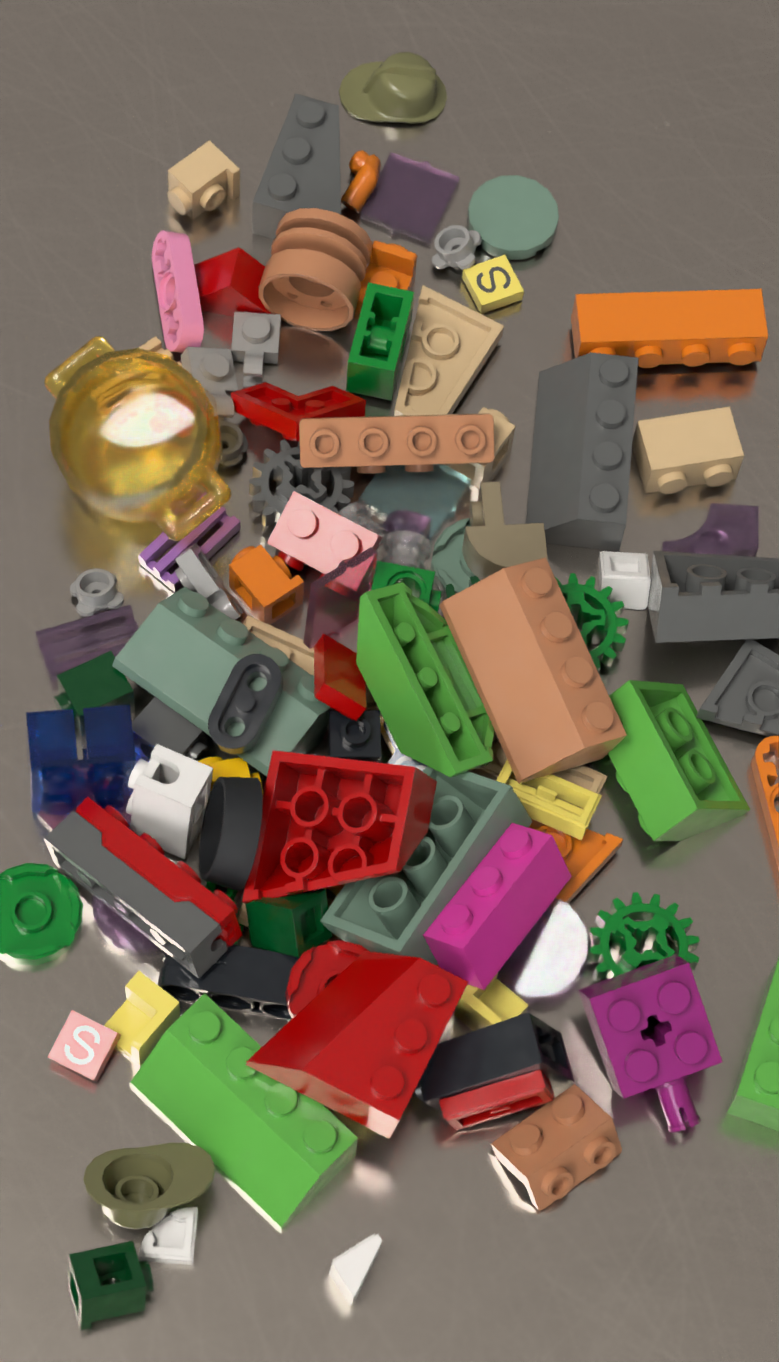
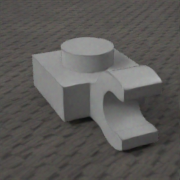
[231,312,281,389]
[181,347,238,429]

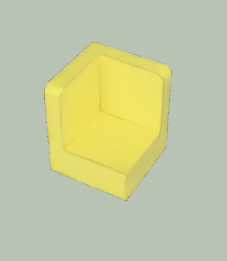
[104,971,180,1065]
[454,971,529,1031]

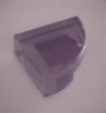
[378,510,431,554]

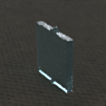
[359,464,471,543]

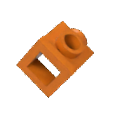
[229,544,304,625]

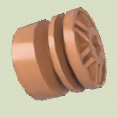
[259,208,372,331]

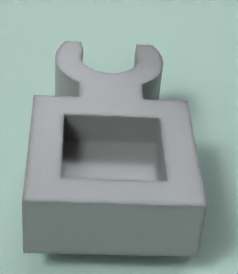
[175,543,243,620]

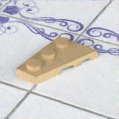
[394,285,504,416]

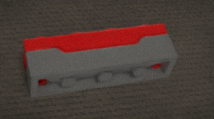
[44,797,242,978]

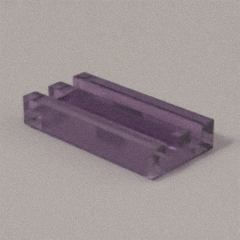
[35,605,138,682]

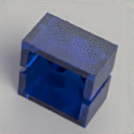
[26,705,136,815]

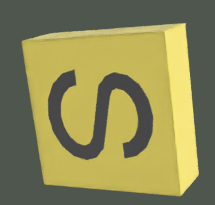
[462,255,524,314]

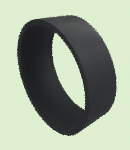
[199,777,263,891]

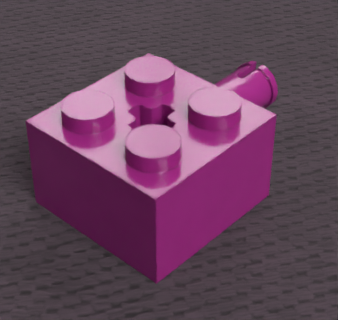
[578,954,723,1132]

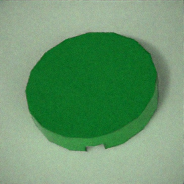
[0,863,84,966]

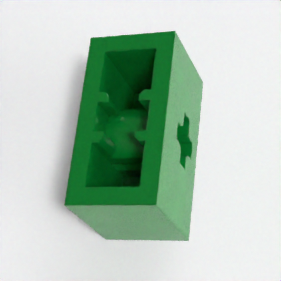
[346,282,414,401]

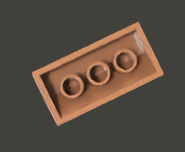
[439,557,627,784]

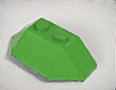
[356,582,494,778]

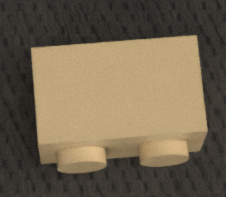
[632,406,744,494]

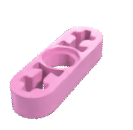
[152,230,204,353]

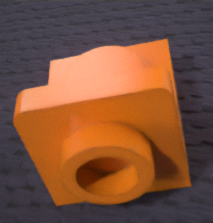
[356,241,417,312]

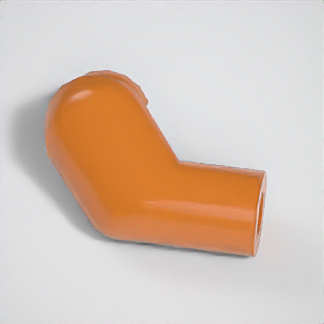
[341,150,381,213]

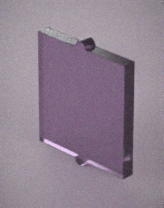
[360,153,460,244]

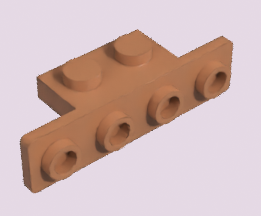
[299,413,494,474]

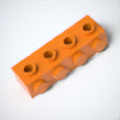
[571,289,768,368]

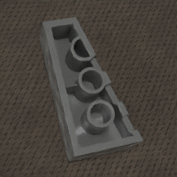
[648,550,779,643]

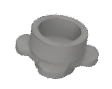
[432,225,482,269]
[70,568,124,617]

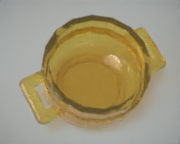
[44,336,232,541]

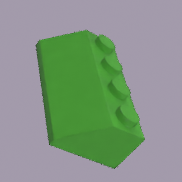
[130,993,358,1230]

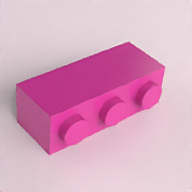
[423,823,572,990]

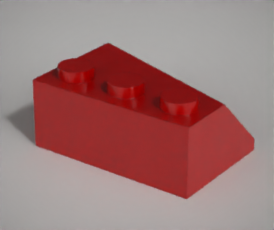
[242,750,437,904]
[245,951,468,1139]

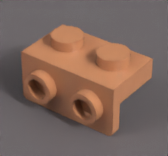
[491,1084,622,1211]

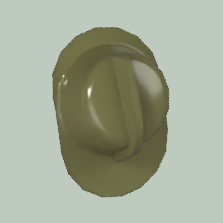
[339,52,447,123]
[83,1143,215,1230]

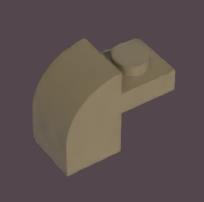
[462,482,548,580]

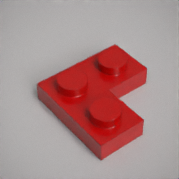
[231,382,366,441]

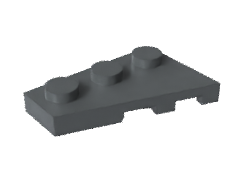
[696,639,779,737]

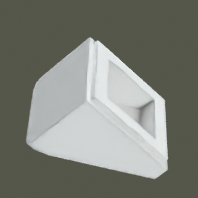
[599,551,651,610]
[329,1234,382,1306]

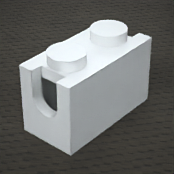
[126,744,213,860]

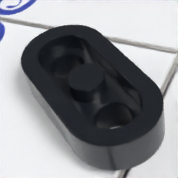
[208,654,283,754]

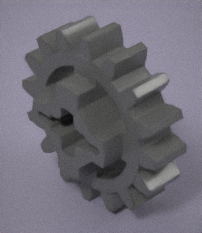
[249,439,354,527]

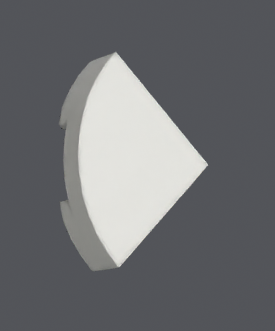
[139,1207,198,1265]

